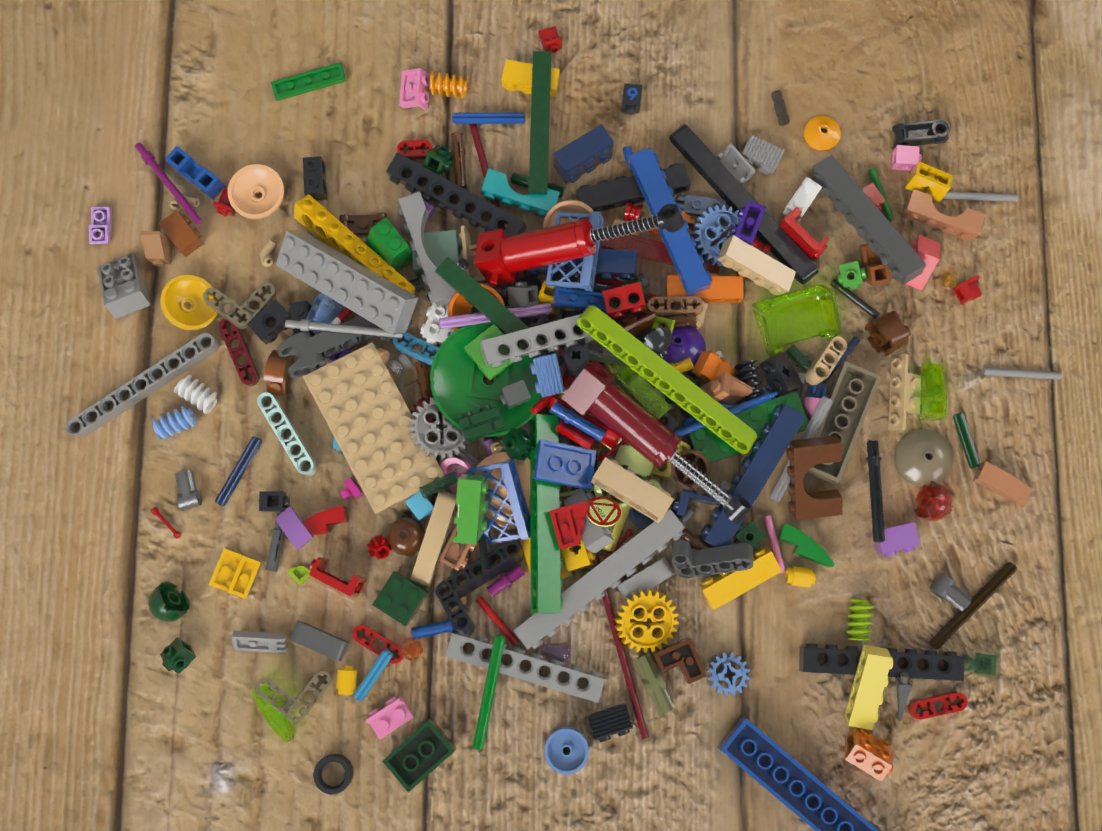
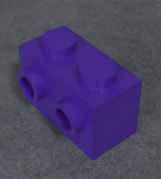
[731,201,766,246]

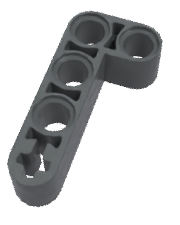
[672,540,753,578]

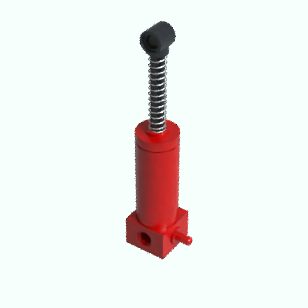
[474,204,684,287]

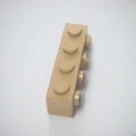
[717,235,796,296]
[591,457,674,523]

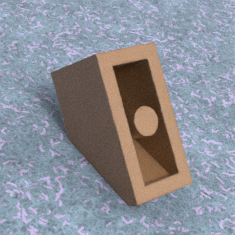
[141,231,173,267]

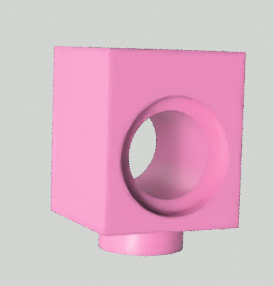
[891,145,922,171]

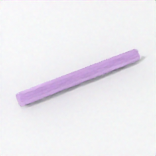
[439,303,552,329]

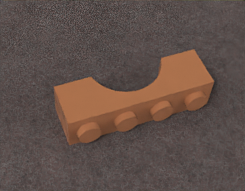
[902,189,986,241]

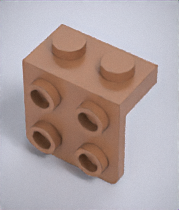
[700,372,753,404]

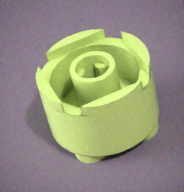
[614,444,654,480]

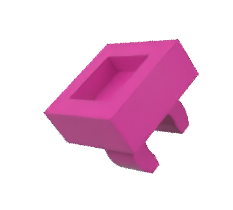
[340,478,364,500]

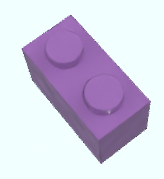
[872,522,921,557]

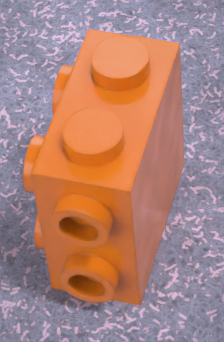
[845,727,894,781]

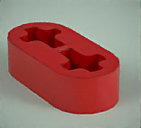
[397,140,432,160]

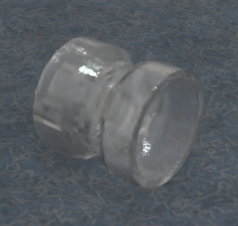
[387,352,414,378]

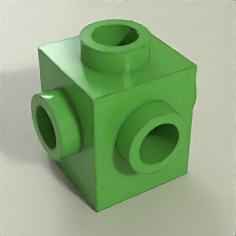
[838,260,867,290]

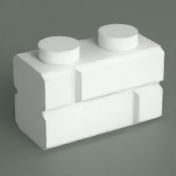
[782,177,822,223]

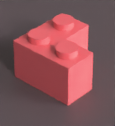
[906,235,940,290]

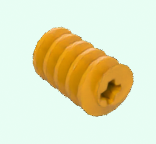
[429,71,469,99]

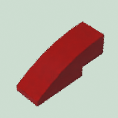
[302,505,348,536]

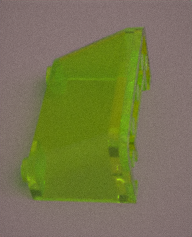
[752,285,842,356]

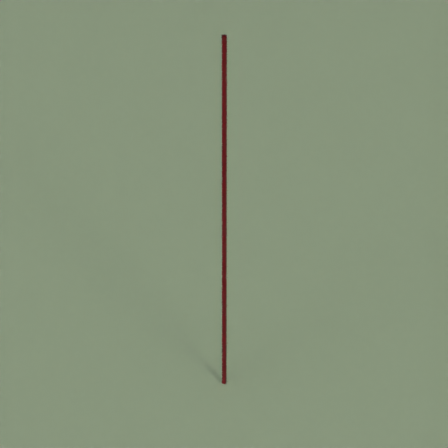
[469,124,649,739]

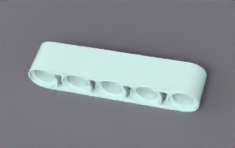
[257,392,317,476]

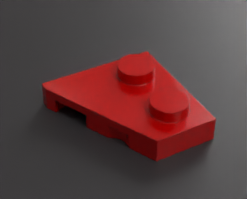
[550,501,588,550]

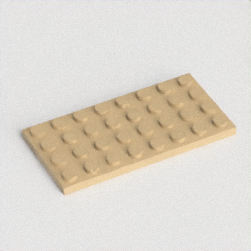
[303,342,445,515]

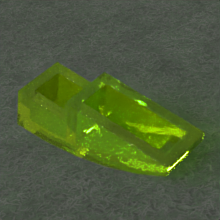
[252,684,294,742]

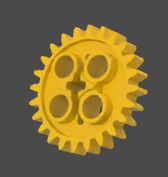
[614,588,679,653]

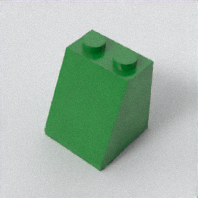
[365,217,413,272]

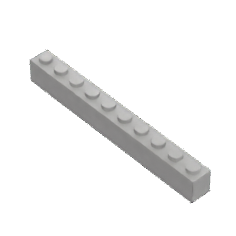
[513,509,685,650]

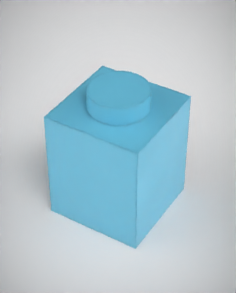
[405,491,434,522]

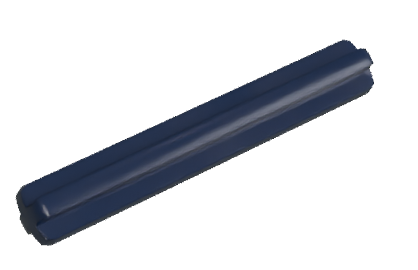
[215,436,262,506]

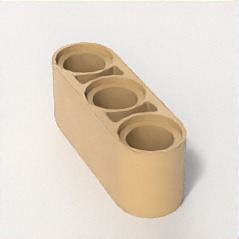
[805,336,847,386]

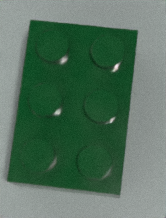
[383,717,457,793]

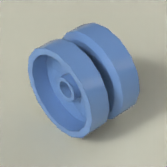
[544,725,589,775]

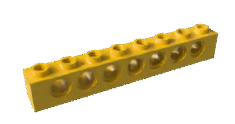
[294,194,415,295]

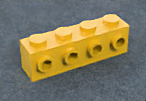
[698,547,782,610]

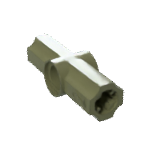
[633,652,674,715]

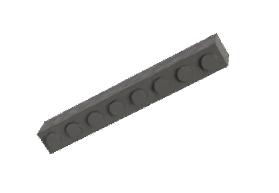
[811,155,926,285]

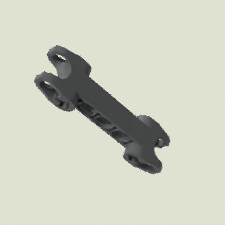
[276,316,412,378]

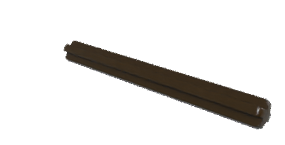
[929,562,1017,650]

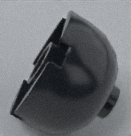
[638,322,673,358]

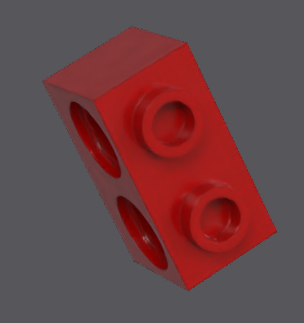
[602,282,646,319]

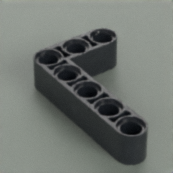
[435,540,524,636]

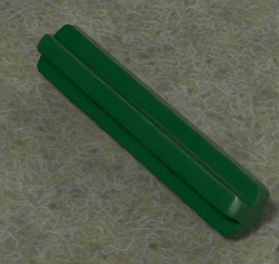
[510,172,564,198]
[953,413,980,469]

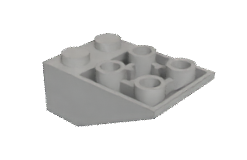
[98,253,151,319]

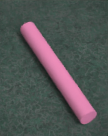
[764,515,786,574]

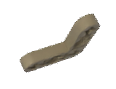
[203,282,276,329]
[255,671,331,722]

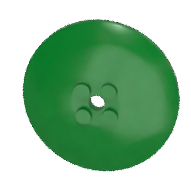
[430,322,543,437]

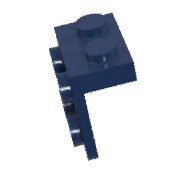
[671,489,719,517]

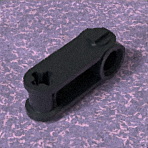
[892,119,951,147]

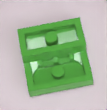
[464,324,512,380]

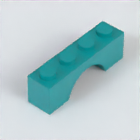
[481,168,560,218]

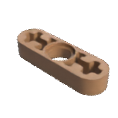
[648,296,703,316]

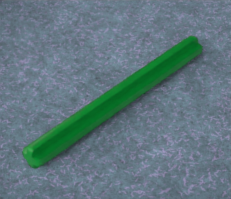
[473,634,505,750]

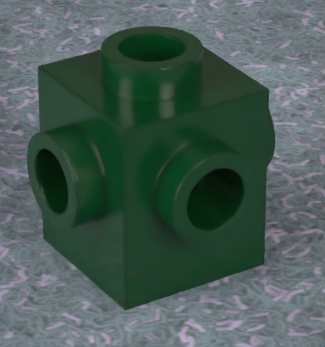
[423,145,454,175]
[501,427,536,461]
[733,521,766,551]
[160,637,196,674]

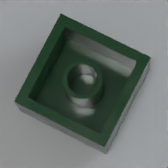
[372,571,429,626]

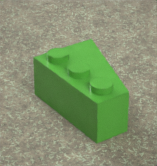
[452,474,488,544]

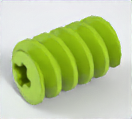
[846,599,874,641]

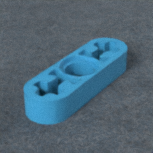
[393,332,439,366]

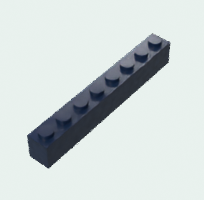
[701,403,806,547]

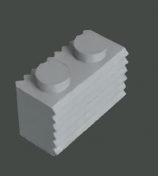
[741,135,785,175]

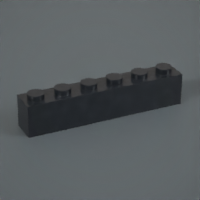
[576,163,691,212]

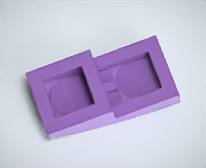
[275,506,314,550]

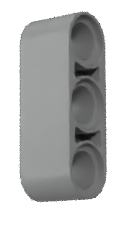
[617,557,675,603]

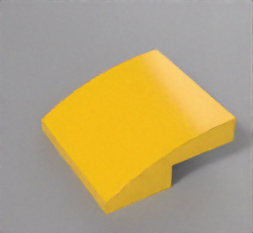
[208,548,261,599]

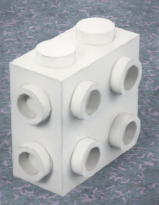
[420,302,455,346]

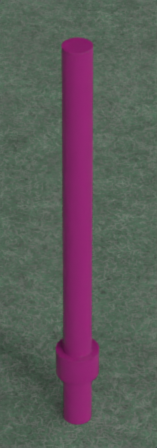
[135,142,203,225]

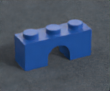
[165,146,225,200]

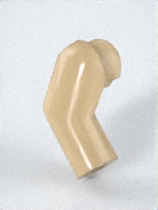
[170,195,199,211]
[259,240,276,267]

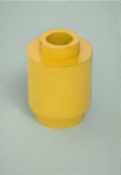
[785,566,816,588]
[336,665,357,695]

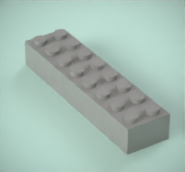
[276,230,418,335]

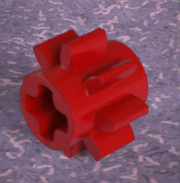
[367,534,392,560]

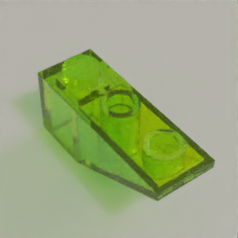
[920,363,947,421]
[615,364,671,419]

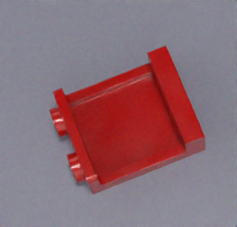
[780,207,829,260]
[309,557,367,597]

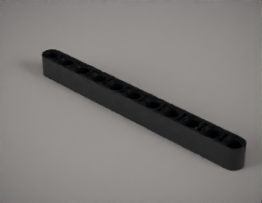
[669,124,819,285]

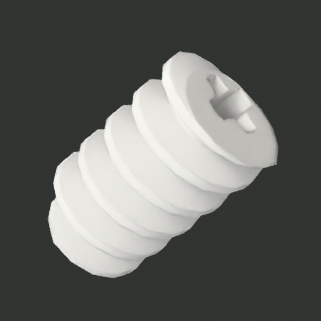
[174,374,217,414]

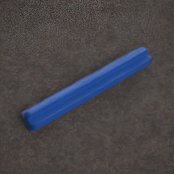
[452,112,525,124]

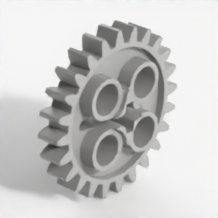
[409,398,469,460]

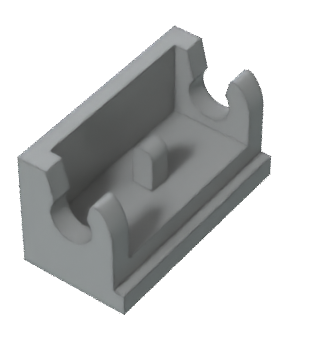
[717,143,756,186]

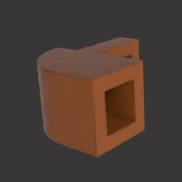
[860,244,891,286]
[264,350,292,396]

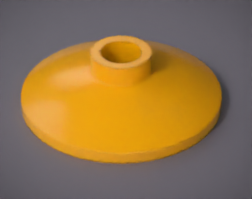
[804,116,841,151]

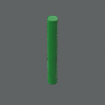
[868,168,895,222]

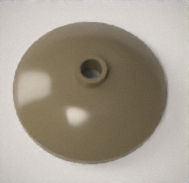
[894,429,953,487]

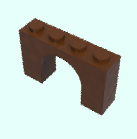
[786,435,843,520]

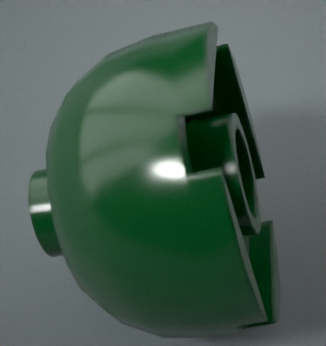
[148,582,190,622]

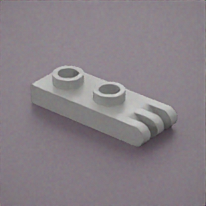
[232,631,288,653]

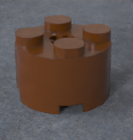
[865,311,911,356]

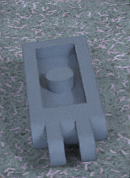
[675,194,726,220]

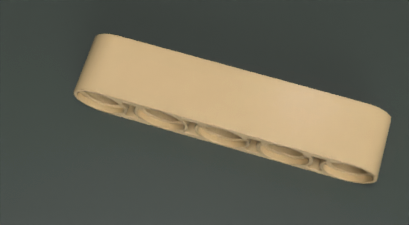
[410,490,457,587]

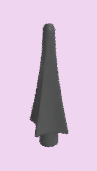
[895,672,913,721]

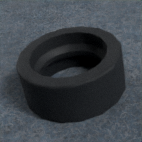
[313,754,354,795]

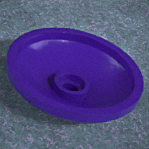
[662,325,706,374]

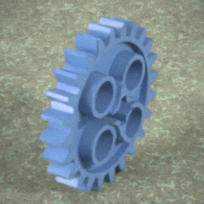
[691,205,741,267]

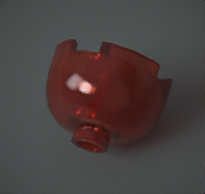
[914,481,953,521]

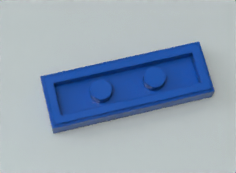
[553,286,611,314]

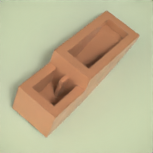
[973,461,1032,507]

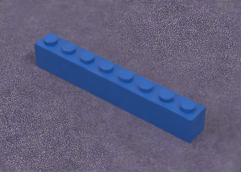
[628,148,712,296]

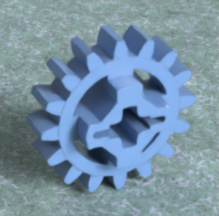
[707,652,750,696]

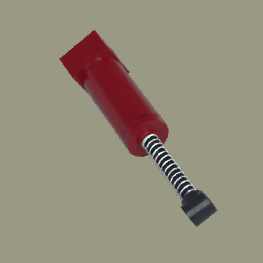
[562,360,752,524]

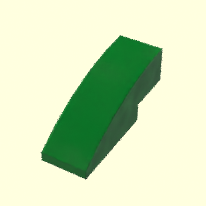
[777,523,834,568]

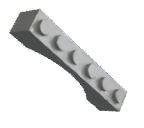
[397,192,456,307]

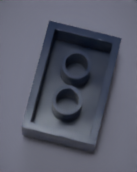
[554,124,614,184]

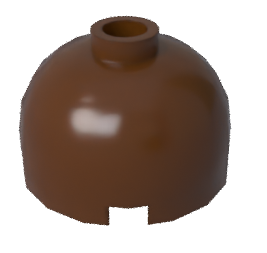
[671,449,711,489]
[387,517,425,556]

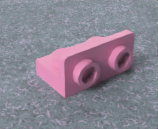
[399,68,430,110]
[365,696,414,740]

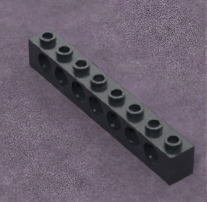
[386,152,527,236]
[799,643,964,681]

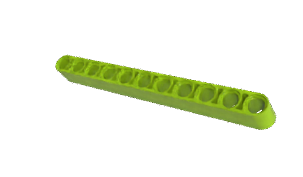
[577,306,757,454]

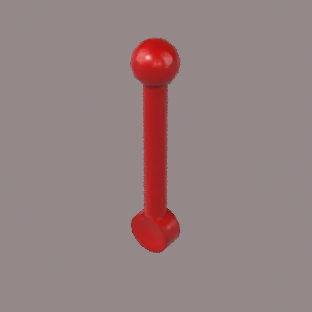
[598,440,626,462]
[151,507,181,538]
[603,529,633,560]

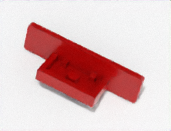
[547,396,620,450]

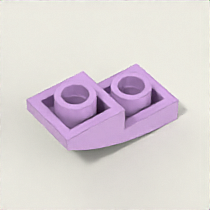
[89,207,112,244]

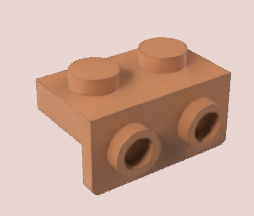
[438,526,478,571]

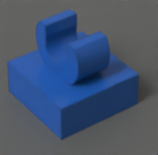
[805,384,829,398]

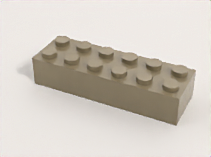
[807,361,882,485]

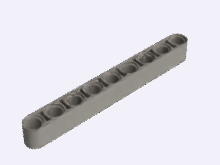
[66,333,219,438]

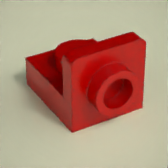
[538,26,562,53]
[212,188,236,216]

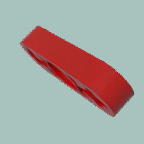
[352,625,405,664]
[908,692,968,720]

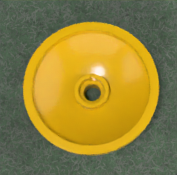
[160,275,219,330]

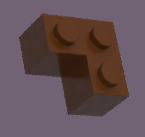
[652,638,707,684]

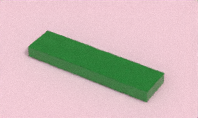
[271,62,347,101]

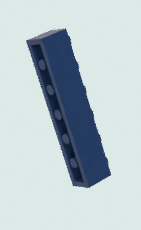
[524,249,638,280]

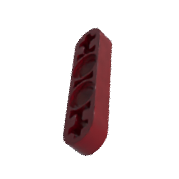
[219,318,259,386]

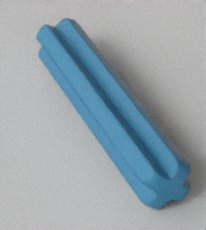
[353,649,393,702]

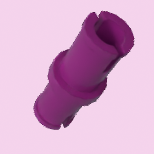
[487,564,525,597]

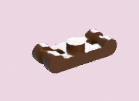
[339,213,388,235]

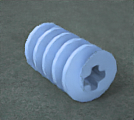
[152,406,197,440]

